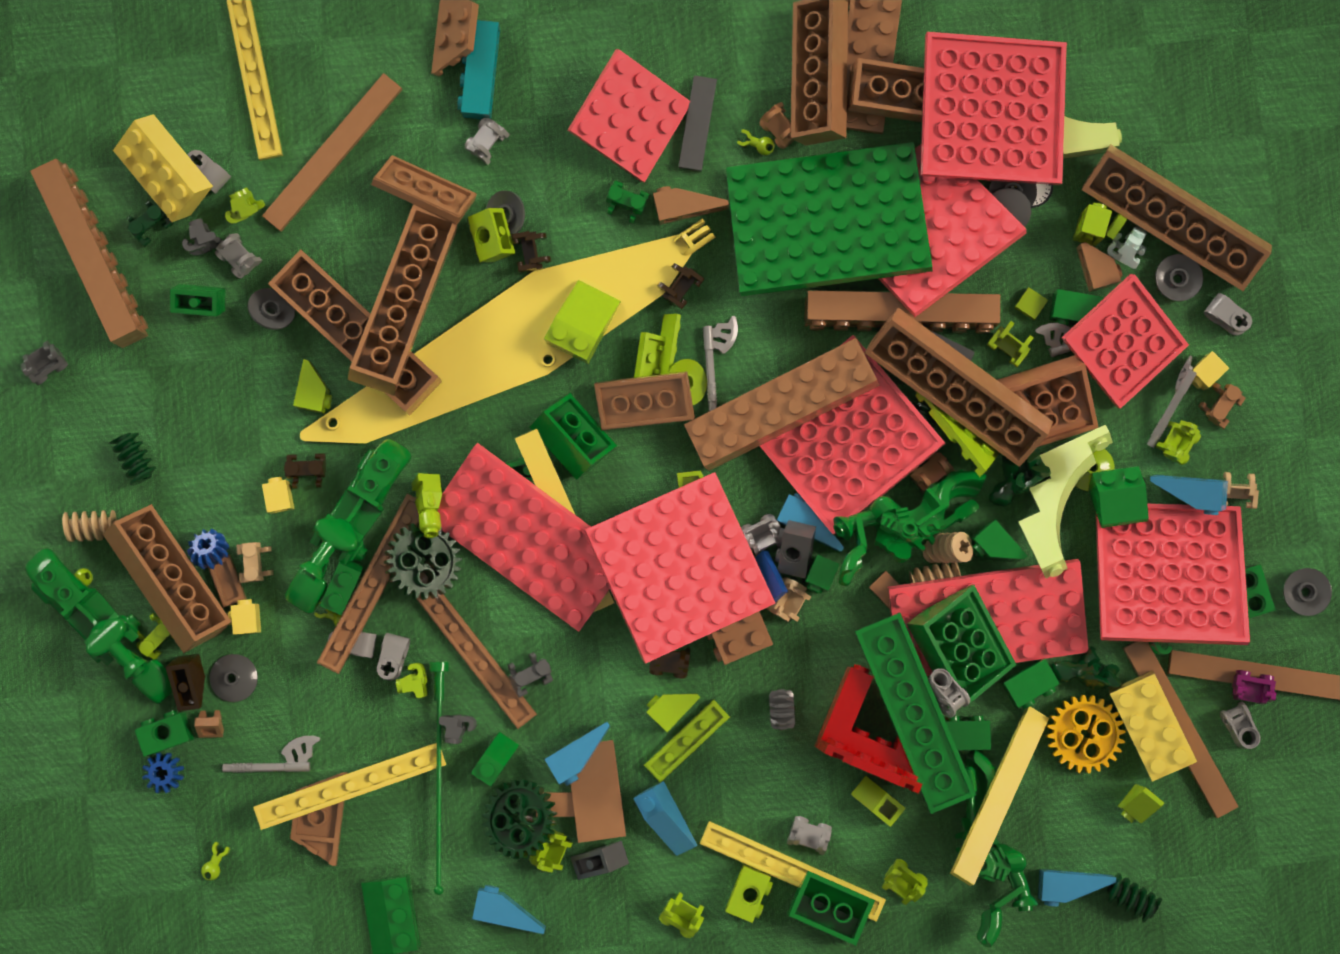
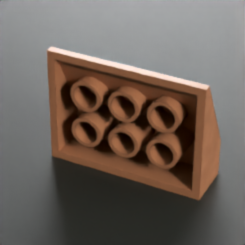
[997,355,1099,447]

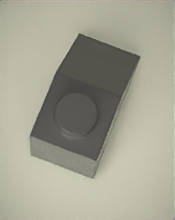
[570,841,629,880]

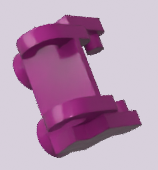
[1232,670,1276,705]

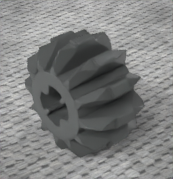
[769,689,795,730]

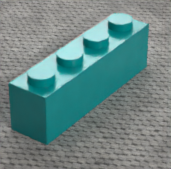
[458,20,500,119]

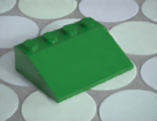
[907,585,1016,703]

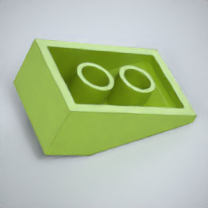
[544,280,621,364]

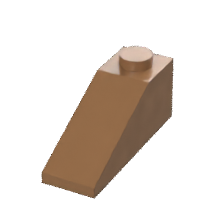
[653,186,729,225]

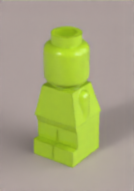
[411,473,442,538]

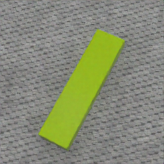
[644,699,730,783]

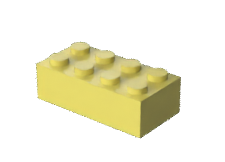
[113,114,213,222]
[1109,670,1197,782]

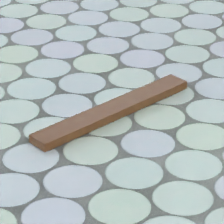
[262,73,402,232]
[317,494,419,674]
[411,572,537,729]
[1123,641,1238,818]
[1167,650,1340,700]

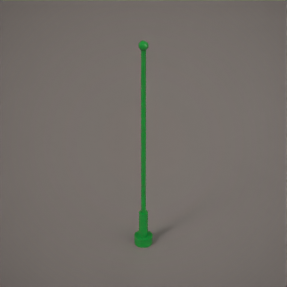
[430,662,449,895]

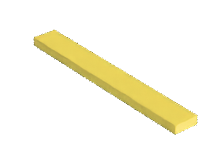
[226,0,283,161]
[515,429,614,612]
[950,706,1049,886]
[253,742,446,830]
[700,821,886,922]

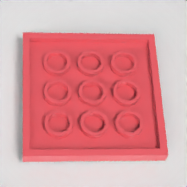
[567,49,690,182]
[1061,274,1189,409]

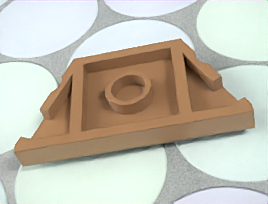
[431,0,479,76]
[290,772,348,866]

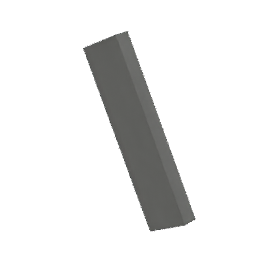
[678,75,717,172]

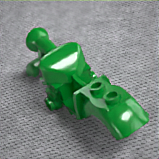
[285,439,411,613]
[833,469,987,586]
[25,548,172,704]
[954,750,1038,947]

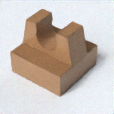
[195,710,224,738]

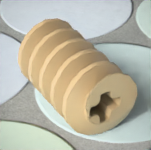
[62,510,117,542]
[923,532,973,563]
[909,562,961,583]

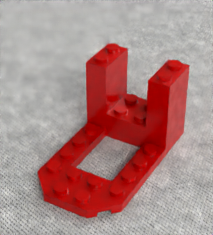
[814,664,923,794]

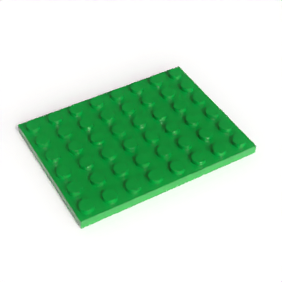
[726,142,933,296]

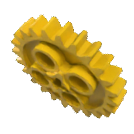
[1046,695,1126,773]

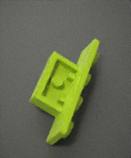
[634,314,681,378]

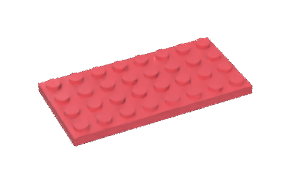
[437,443,610,632]
[888,559,1089,676]

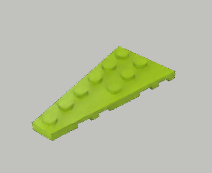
[915,391,1000,477]

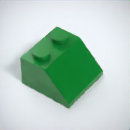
[1088,466,1149,528]
[971,520,1028,562]

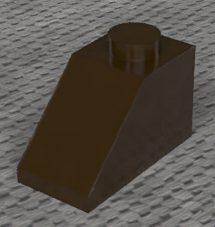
[166,654,205,712]

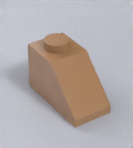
[1076,242,1122,293]

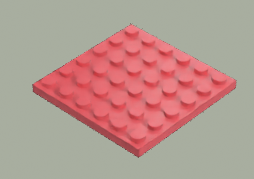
[920,32,1067,185]
[878,144,1026,317]
[760,335,945,536]
[584,472,776,664]
[1095,503,1250,645]

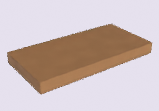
[371,155,477,224]
[594,371,695,430]
[571,740,626,843]

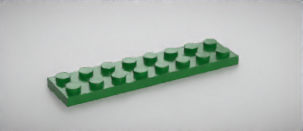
[854,613,976,814]

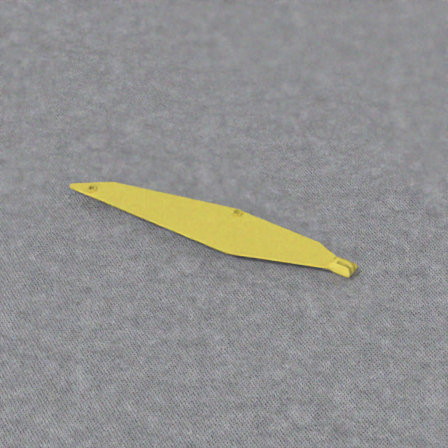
[300,218,716,444]

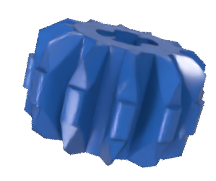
[187,529,230,570]
[142,752,184,793]

